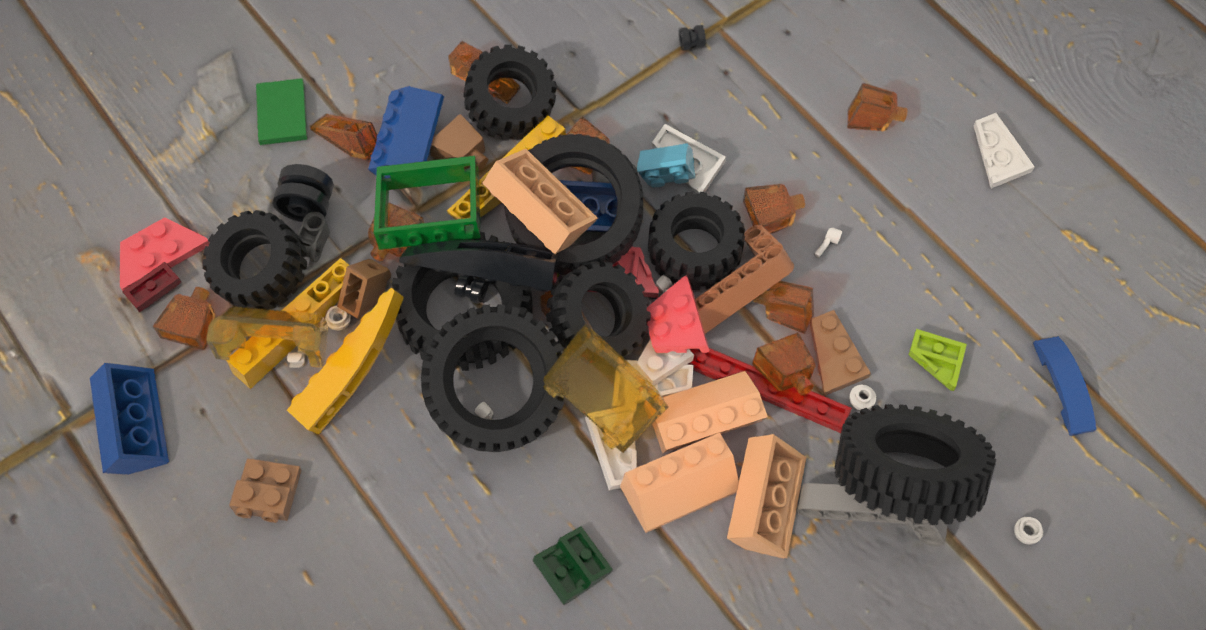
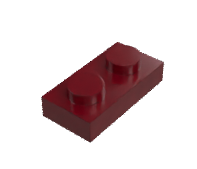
[122,262,182,313]

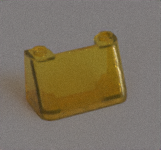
[206,307,328,368]
[543,324,668,453]

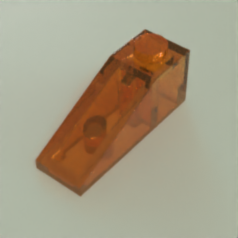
[448,41,521,104]
[309,114,378,160]

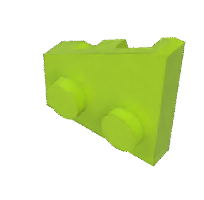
[908,329,967,391]

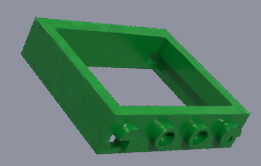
[374,156,480,250]

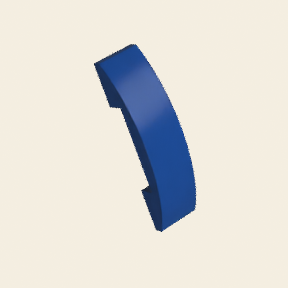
[1033,336,1096,436]

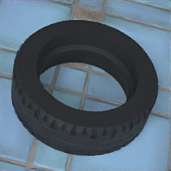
[504,134,643,275]

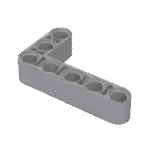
[798,483,948,546]

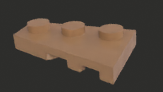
[810,310,871,396]

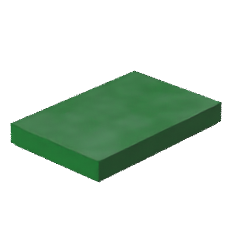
[256,78,308,145]

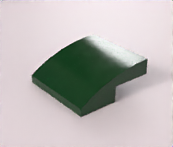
[532,526,613,605]

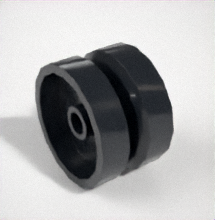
[272,164,334,222]

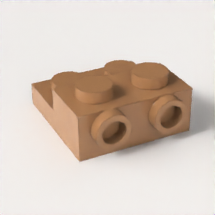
[229,458,302,523]

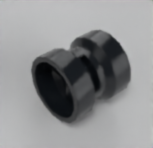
[678,25,706,51]
[454,276,489,304]

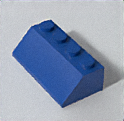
[368,86,444,178]
[559,180,618,232]
[90,363,169,475]

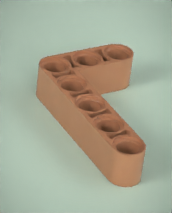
[695,225,794,334]

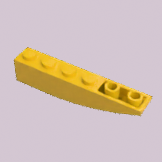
[447,116,566,226]
[226,258,349,389]
[287,288,404,434]

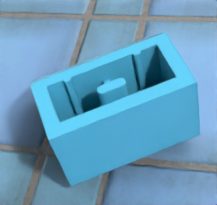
[637,143,695,187]

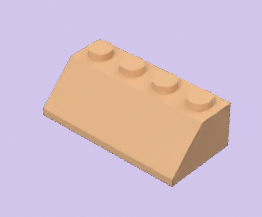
[482,149,598,254]
[646,371,768,454]
[620,433,739,533]
[727,434,806,558]

